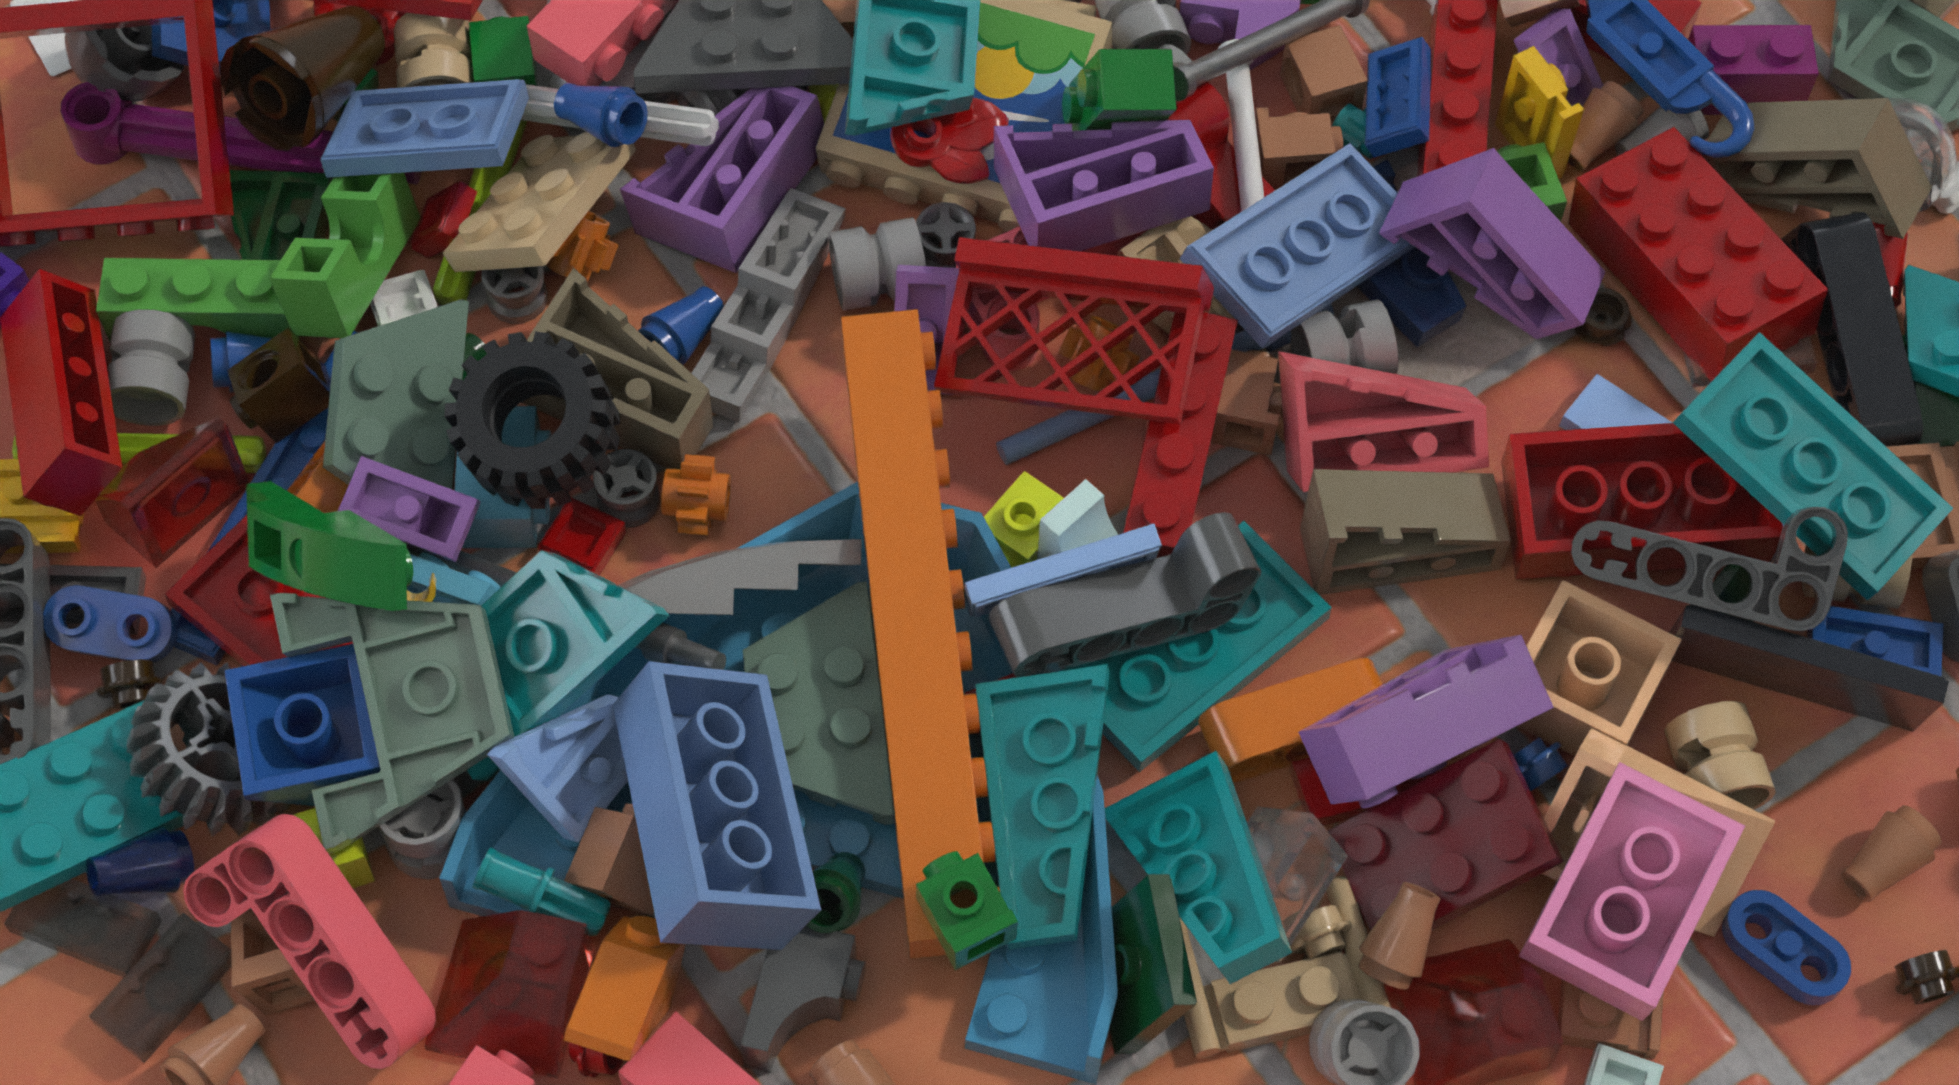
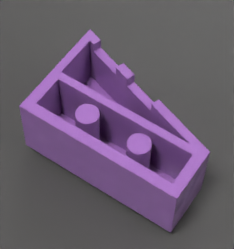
[620,86,824,273]
[994,120,1214,251]
[1298,635,1554,808]

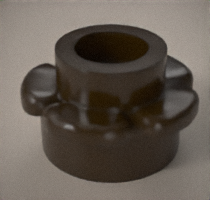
[1573,288,1632,346]
[96,659,162,709]
[1894,950,1959,1004]

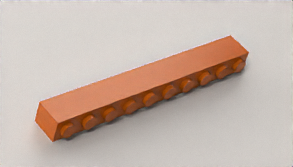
[841,309,1000,959]

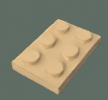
[443,132,637,272]

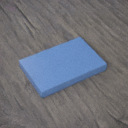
[320,79,529,178]

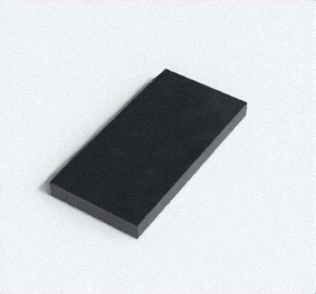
[1669,604,1949,732]

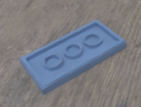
[1180,143,1415,349]

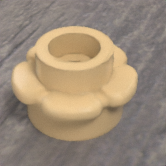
[1287,905,1352,959]

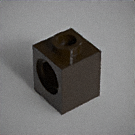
[227,327,331,443]

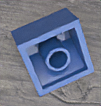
[224,644,381,806]

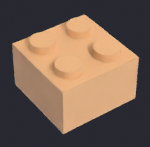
[1517,580,1682,756]

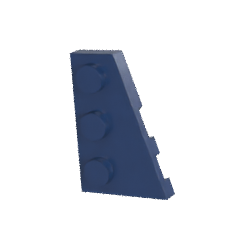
[1356,159,1467,348]

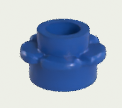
[1513,737,1568,791]

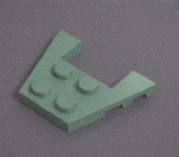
[270,593,514,853]

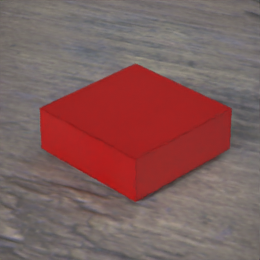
[411,181,478,258]
[538,497,627,576]

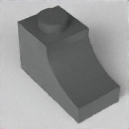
[741,926,866,1073]

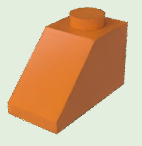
[564,916,686,1062]

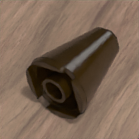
[220,6,385,151]

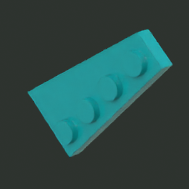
[1105,751,1292,984]

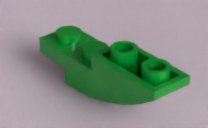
[246,481,413,611]

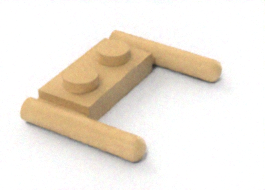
[1179,876,1391,1059]

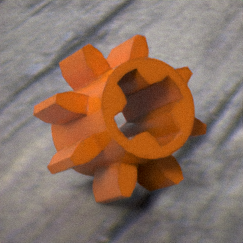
[546,211,619,281]
[1058,316,1141,392]
[661,454,731,536]

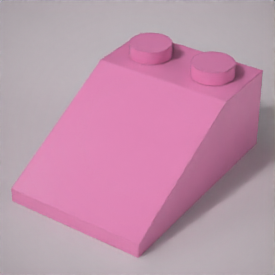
[1519,762,1745,1021]

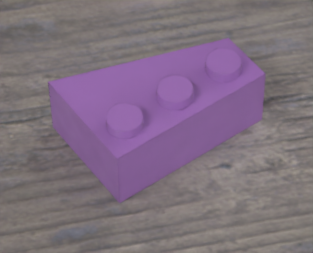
[1379,148,1606,339]

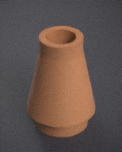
[1568,81,1644,171]
[1841,805,1942,902]
[1358,882,1441,990]
[160,1004,266,1085]

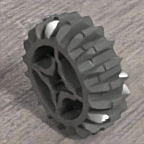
[126,662,291,837]

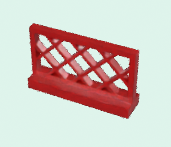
[933,237,1214,424]

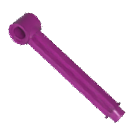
[60,82,422,185]

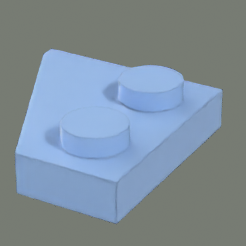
[487,694,628,843]

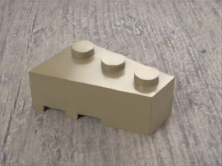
[1700,98,1932,239]
[521,268,713,470]
[1300,469,1511,595]

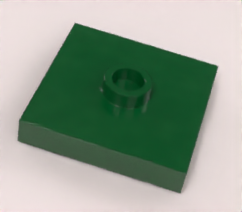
[1110,874,1197,1054]

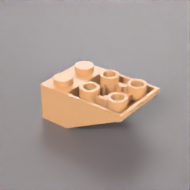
[1542,728,1775,937]

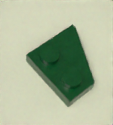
[230,170,334,260]

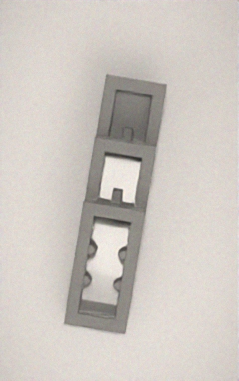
[692,188,846,422]
[619,539,862,615]

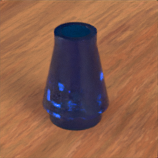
[86,827,194,897]

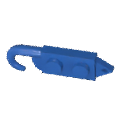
[1585,0,1754,158]

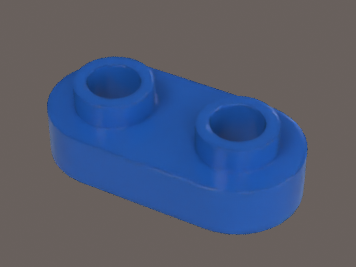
[43,585,178,663]
[1722,890,1851,1005]

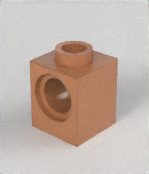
[1280,25,1368,123]

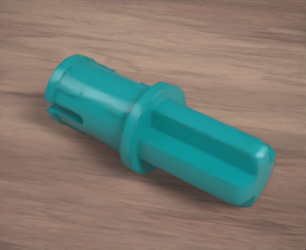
[472,847,610,936]

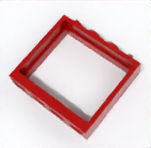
[0,0,234,247]

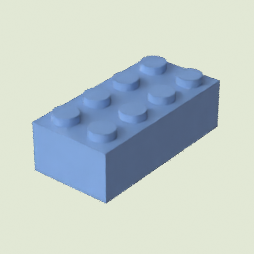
[613,661,821,950]

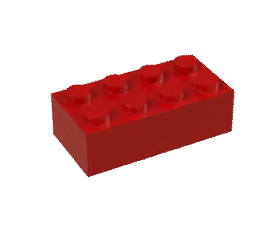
[1568,127,1828,382]
[1501,423,1783,580]

